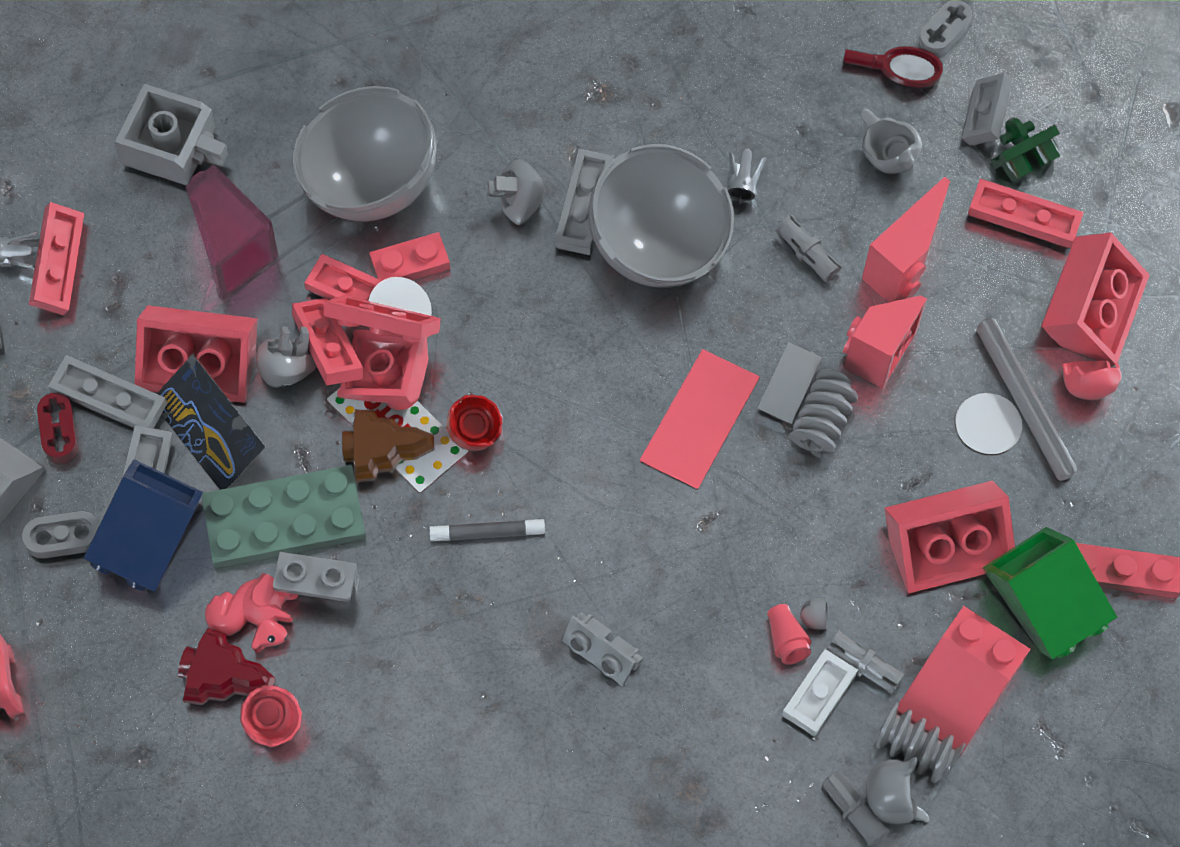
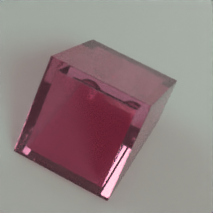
[186,165,279,301]

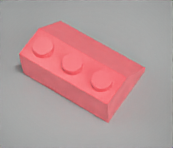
[1041,232,1149,365]
[135,305,258,403]
[884,480,1015,594]

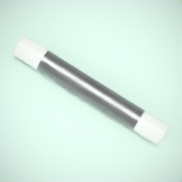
[430,519,545,542]

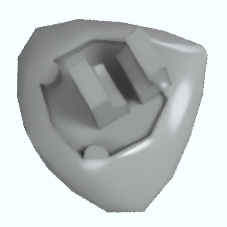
[487,158,545,225]
[256,327,317,388]

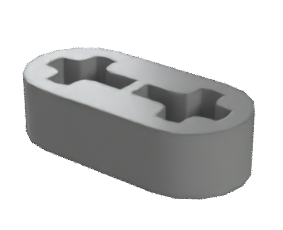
[918,0,972,58]

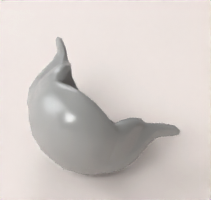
[860,109,922,174]
[866,757,929,824]

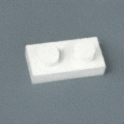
[782,649,858,736]

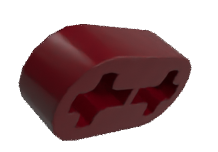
[37,393,78,464]

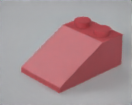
[862,177,950,302]
[897,606,1030,754]

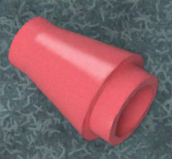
[767,604,811,665]

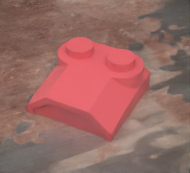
[337,330,429,410]

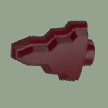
[178,628,276,705]

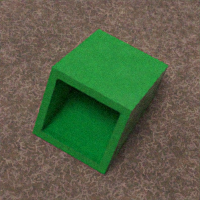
[982,527,1118,659]

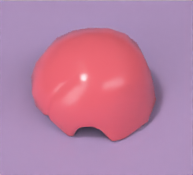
[1062,361,1121,400]
[240,685,302,747]

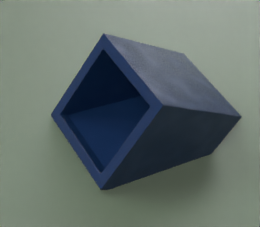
[83,459,203,592]

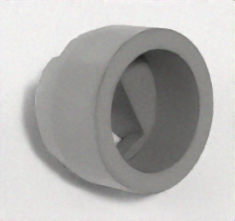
[800,598,828,629]

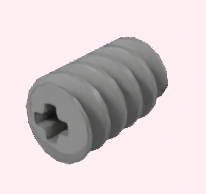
[789,369,858,453]
[876,702,966,783]

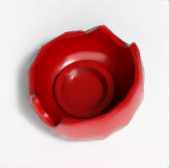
[446,395,503,452]

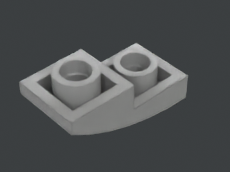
[757,342,822,424]

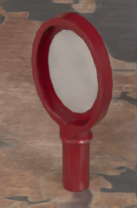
[843,46,943,87]

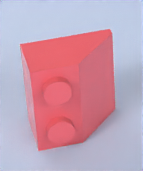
[843,295,927,389]

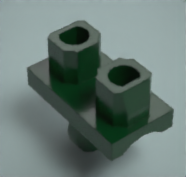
[990,117,1061,182]

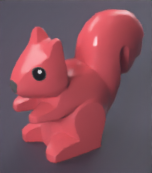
[205,573,299,653]

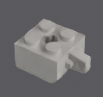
[115,84,228,185]

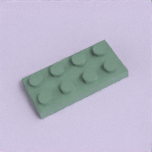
[202,465,366,568]

